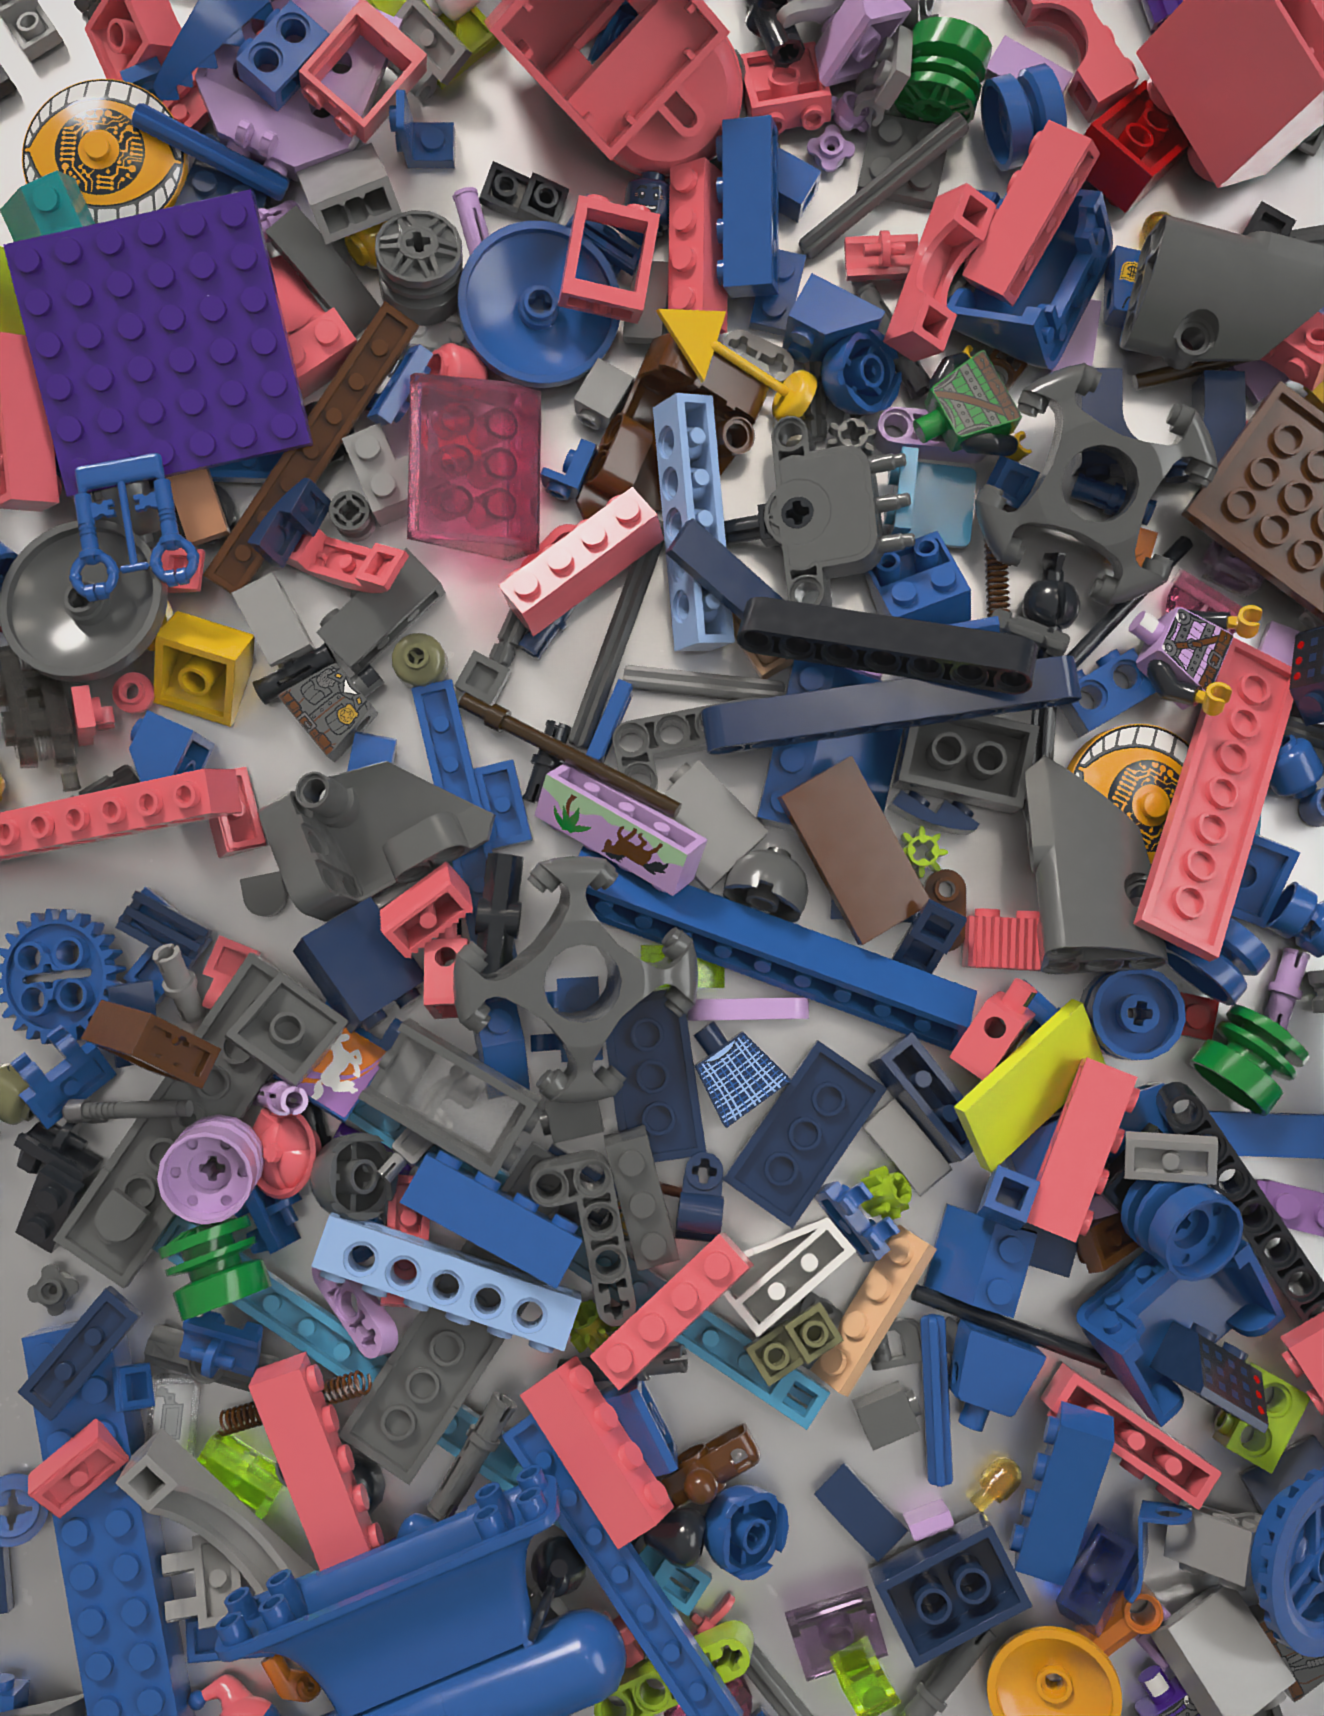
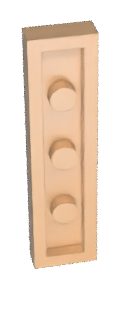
[810,1225,937,1397]

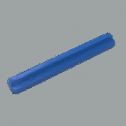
[132,103,289,201]
[920,1314,953,1487]

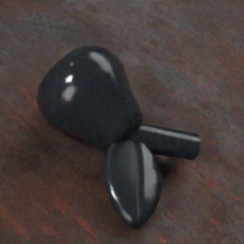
[631,1508,707,1569]
[528,1535,587,1642]

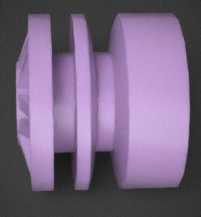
[157,1114,265,1225]

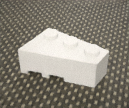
[723,1217,856,1337]

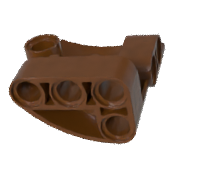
[575,333,769,520]

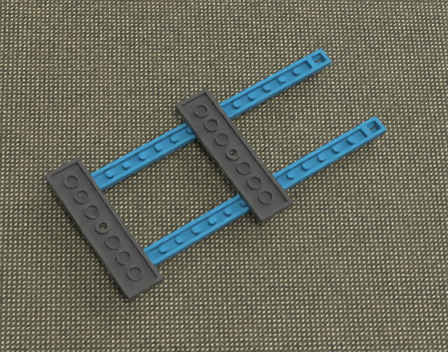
[53,952,830,1616]

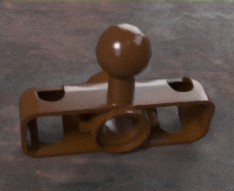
[656,1423,761,1511]

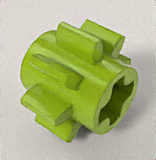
[900,826,948,879]
[861,1166,912,1220]
[570,1299,621,1353]

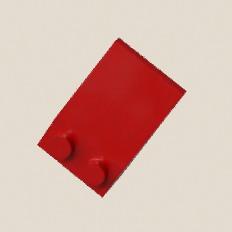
[1084,80,1190,213]

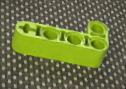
[594,1620,754,1716]

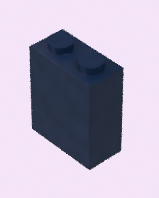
[293,897,424,1034]

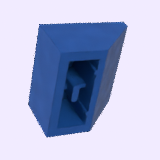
[864,531,971,625]

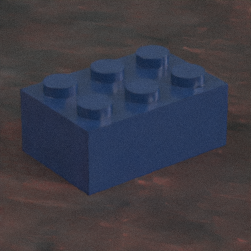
[868,1510,1033,1668]

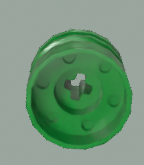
[894,16,993,125]
[1189,1004,1310,1116]
[158,1215,272,1321]

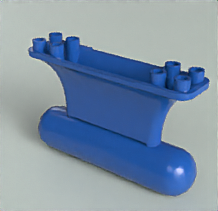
[215,1465,627,1716]

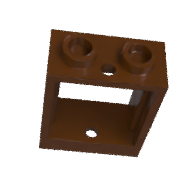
[81,1000,221,1089]

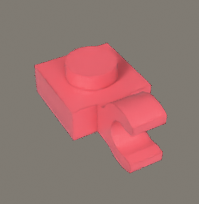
[201,935,261,1010]

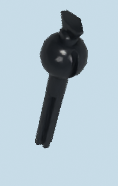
[1022,552,1080,766]

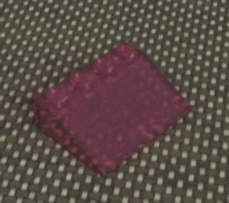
[407,373,541,561]

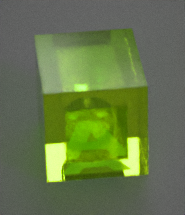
[829,1636,901,1716]

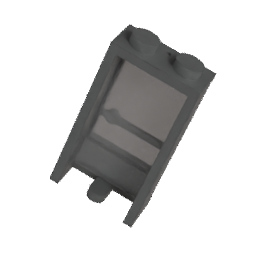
[358,1018,543,1179]

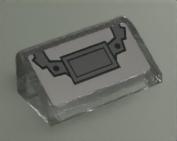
[144,1372,202,1457]

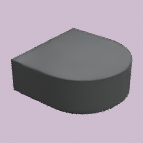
[240,871,288,917]
[95,1188,151,1242]

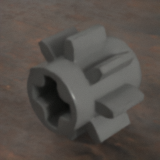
[825,412,877,457]

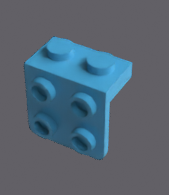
[884,446,977,549]

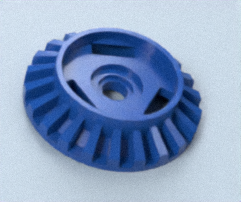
[1251,1466,1324,1657]

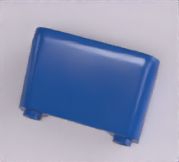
[947,189,1113,370]
[1076,1239,1286,1427]

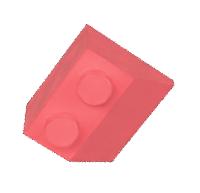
[84,0,181,81]

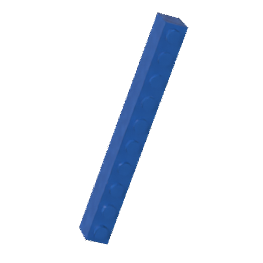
[578,846,977,1051]

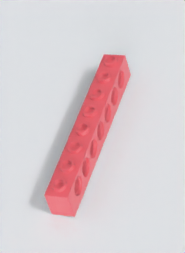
[0,769,242,861]

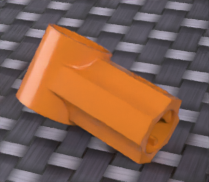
[1074,1579,1164,1657]

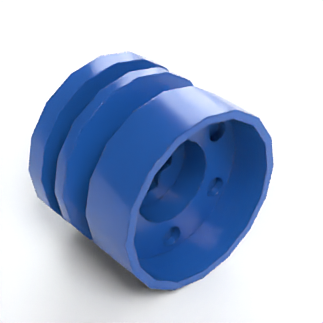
[1121,1180,1244,1282]

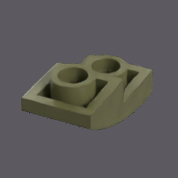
[744,1302,844,1387]

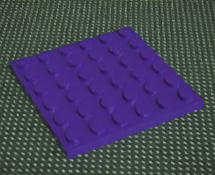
[3,189,313,498]

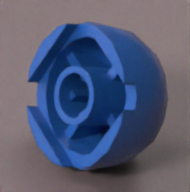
[821,329,902,415]
[703,1485,789,1580]

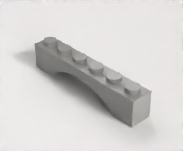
[116,1428,315,1595]

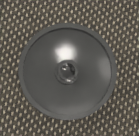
[0,520,168,682]

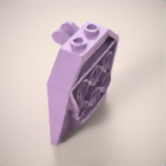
[195,0,403,182]

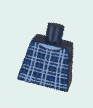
[693,1021,791,1128]

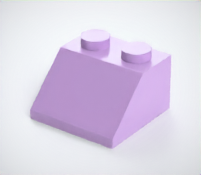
[814,0,912,87]

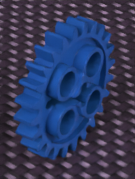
[0,909,126,1044]

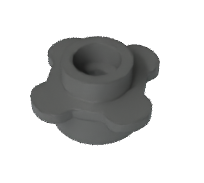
[27,1264,79,1316]

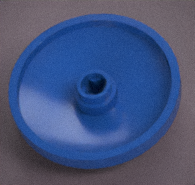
[457,221,620,388]

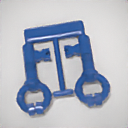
[69,453,200,602]

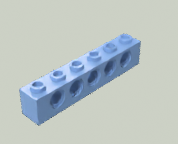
[653,393,735,651]
[311,1212,581,1353]

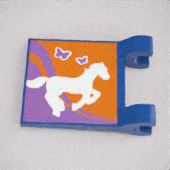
[272,1000,402,1124]

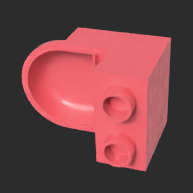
[484,0,743,179]
[1136,0,1324,188]

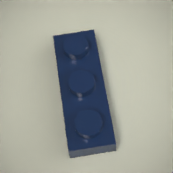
[17,1286,143,1421]

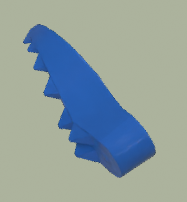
[153,0,274,100]

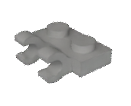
[387,0,472,101]
[853,24,913,127]
[161,1535,241,1630]

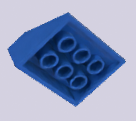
[756,660,903,832]

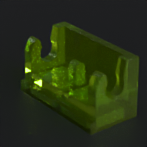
[197,1428,284,1519]

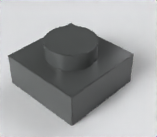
[454,650,511,706]

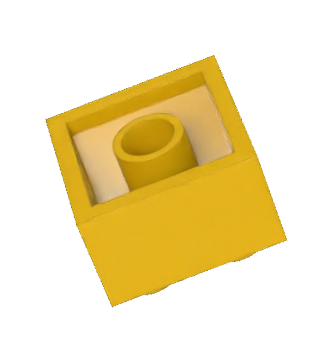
[153,611,255,727]

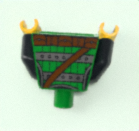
[913,345,1032,462]

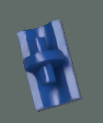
[234,1185,302,1255]
[179,1311,263,1379]

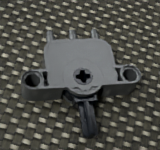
[724,416,916,607]

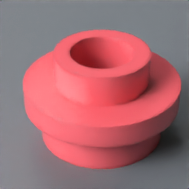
[112,672,155,714]

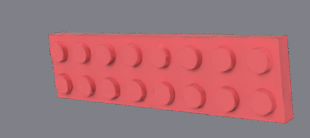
[1133,637,1294,962]

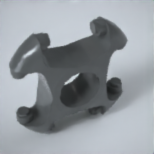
[975,363,1218,606]
[453,856,698,1103]

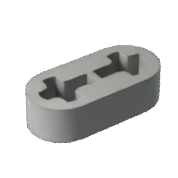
[722,329,794,389]

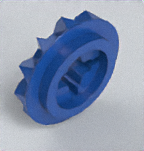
[0,1474,49,1547]

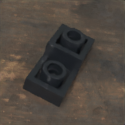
[479,161,570,223]

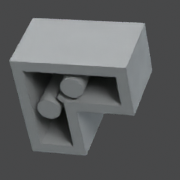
[342,423,455,527]
[1163,1501,1262,1591]

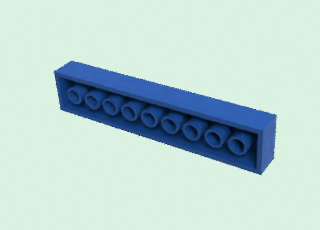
[21,1321,196,1716]

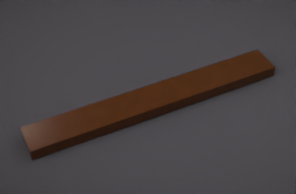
[203,301,419,594]

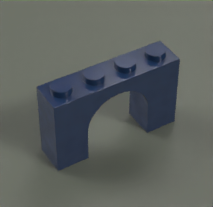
[1072,368,1246,483]

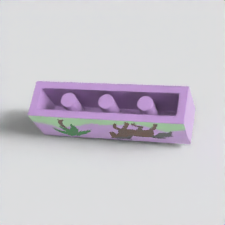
[534,763,708,896]

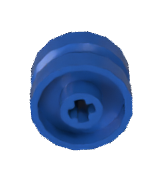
[980,63,1067,171]
[1165,917,1271,1006]
[1080,969,1186,1060]

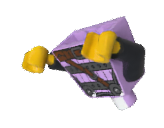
[1129,605,1262,716]

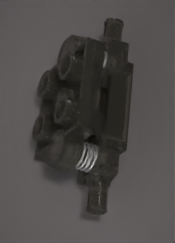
[0,645,82,792]

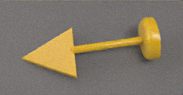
[656,309,817,421]

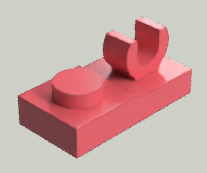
[71,685,115,747]

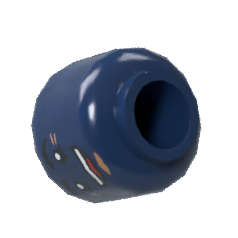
[624,171,670,237]

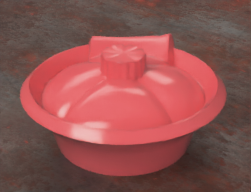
[252,1108,322,1199]

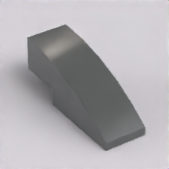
[265,205,380,337]

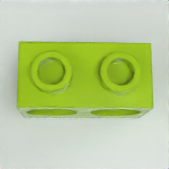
[1212,1362,1310,1474]

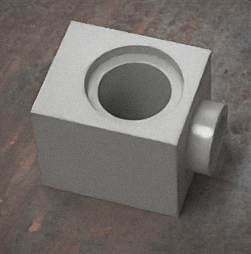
[574,357,634,430]

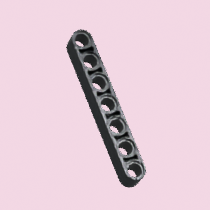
[736,597,1038,694]
[1156,1082,1324,1323]

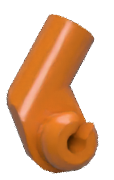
[261,1654,321,1702]

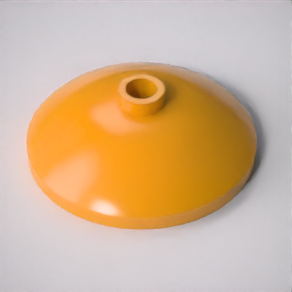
[987,1626,1122,1716]

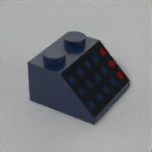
[1289,626,1324,726]
[1149,1321,1269,1433]

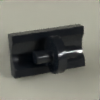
[14,1122,104,1182]

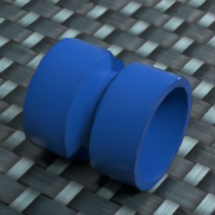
[1266,881,1324,958]

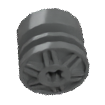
[375,210,463,326]

